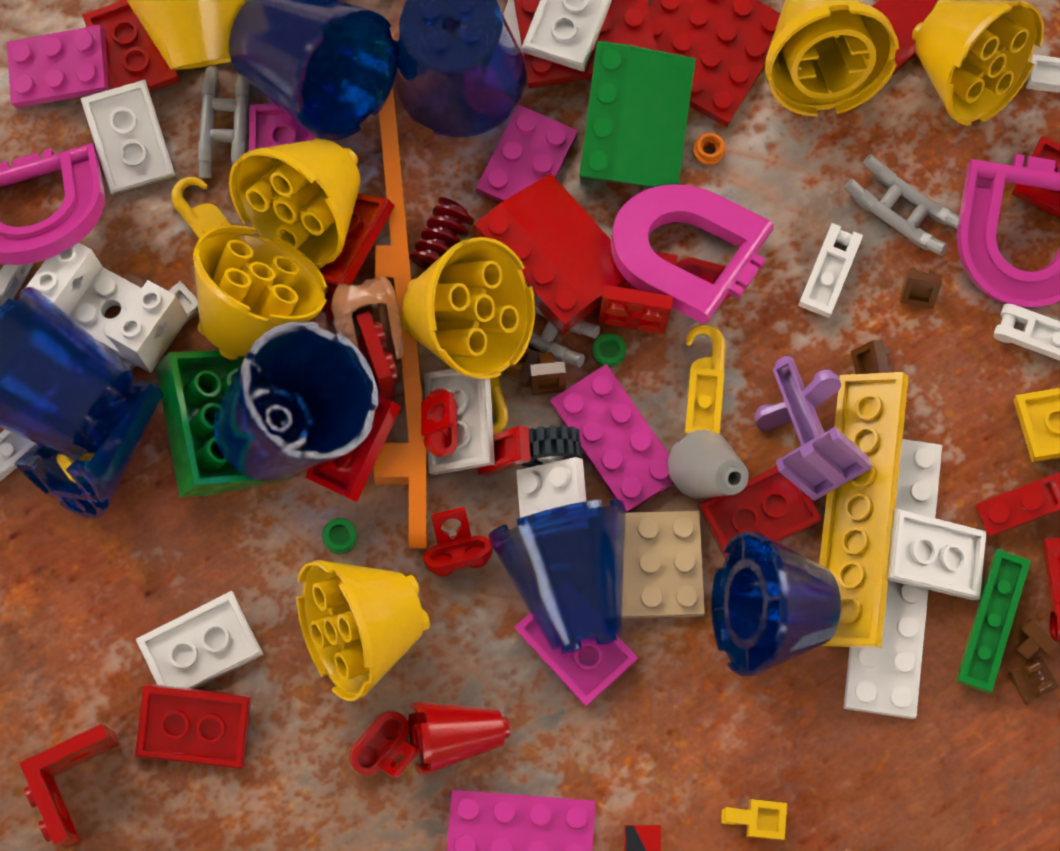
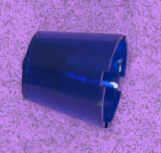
[229,0,399,141]
[395,0,526,138]
[0,287,133,460]
[214,321,378,481]

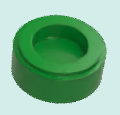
[592,333,626,368]
[322,518,358,555]

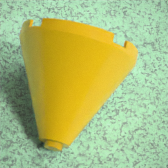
[765,0,899,116]

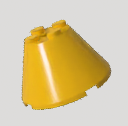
[912,0,1044,126]
[229,137,361,269]
[193,225,327,360]
[400,237,535,379]
[296,560,430,701]

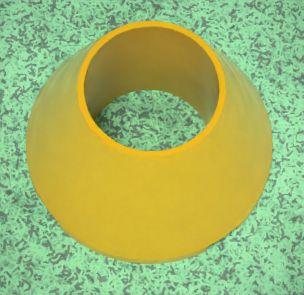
[127,0,255,70]

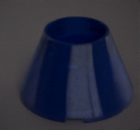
[711,531,841,676]

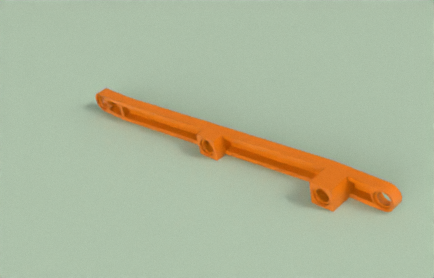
[374,33,427,549]

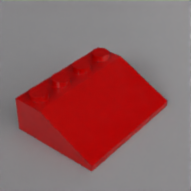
[474,173,628,336]

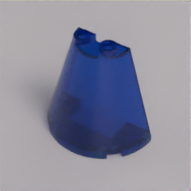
[14,380,164,519]
[488,499,626,654]

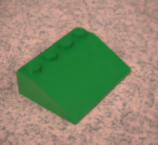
[579,41,696,188]
[155,349,291,498]

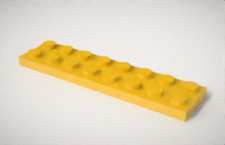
[811,372,909,648]

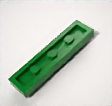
[955,549,1031,694]

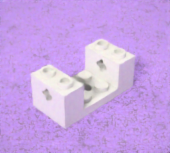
[24,243,189,373]

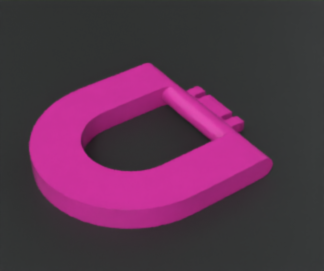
[0,143,105,265]
[957,154,1060,308]
[611,185,774,323]

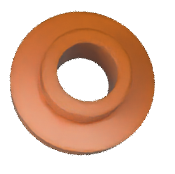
[693,133,726,166]

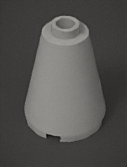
[668,429,749,499]

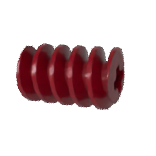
[409,197,475,270]

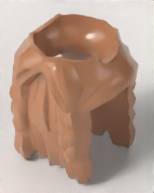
[331,276,404,366]

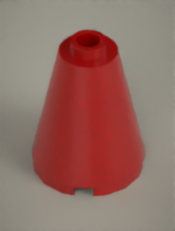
[408,701,510,774]

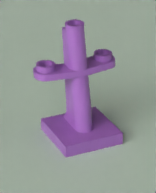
[754,357,873,501]

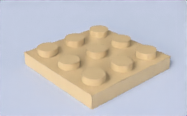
[595,511,705,619]

